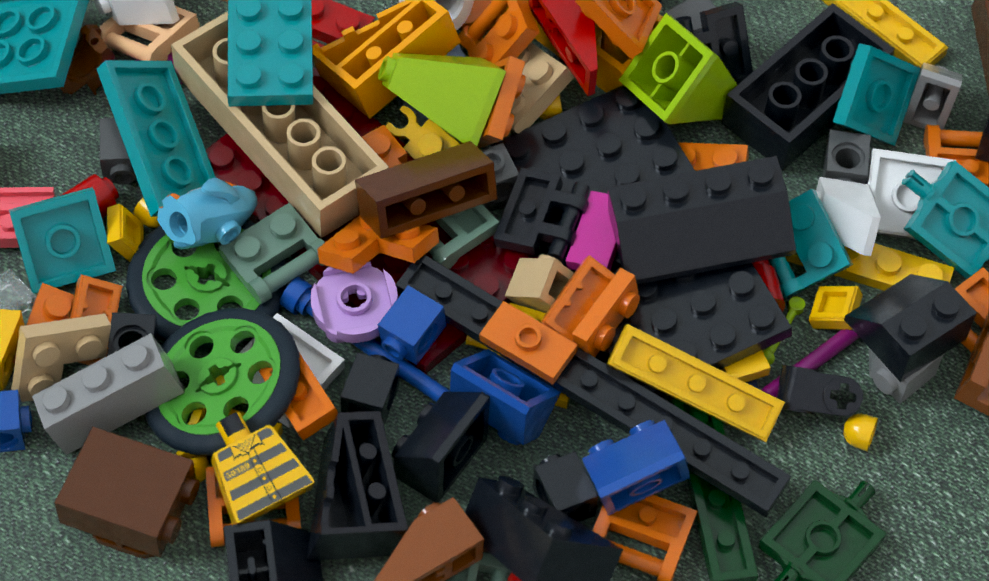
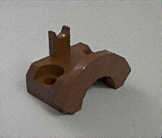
[60,24,115,95]

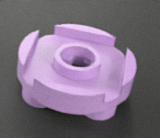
[311,262,398,343]

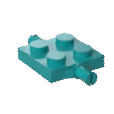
[902,161,989,279]

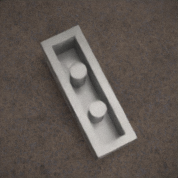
[32,333,185,455]

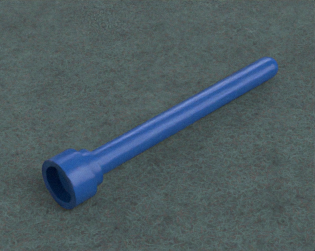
[280,277,450,402]

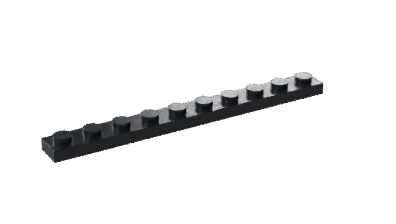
[395,255,791,517]

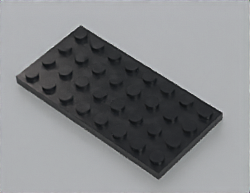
[491,85,792,397]

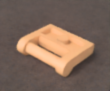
[100,6,200,61]

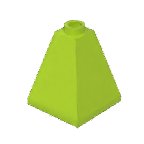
[619,13,737,124]
[378,53,506,146]

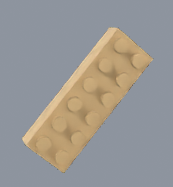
[171,11,389,239]

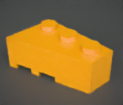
[312,0,461,119]

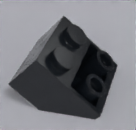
[224,520,323,581]

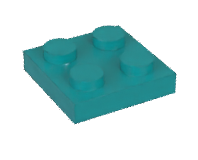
[833,43,921,146]
[9,187,116,294]

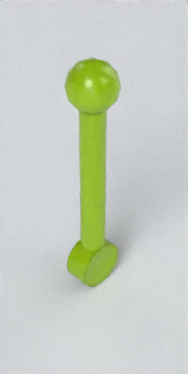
[762,296,806,366]

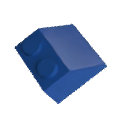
[450,349,561,445]
[582,420,690,516]

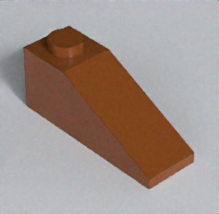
[374,497,484,581]

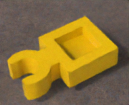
[386,106,460,160]

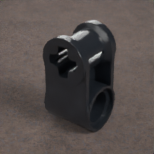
[777,365,863,416]

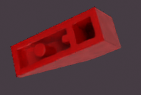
[528,0,598,96]

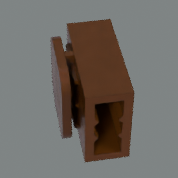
[54,427,200,558]

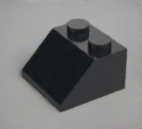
[844,274,977,382]
[391,391,490,502]

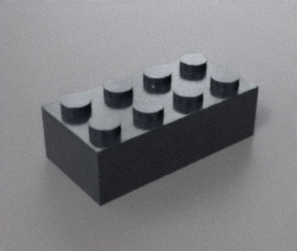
[721,3,895,171]

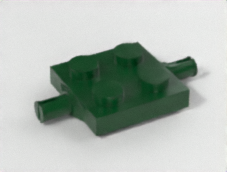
[758,479,887,581]

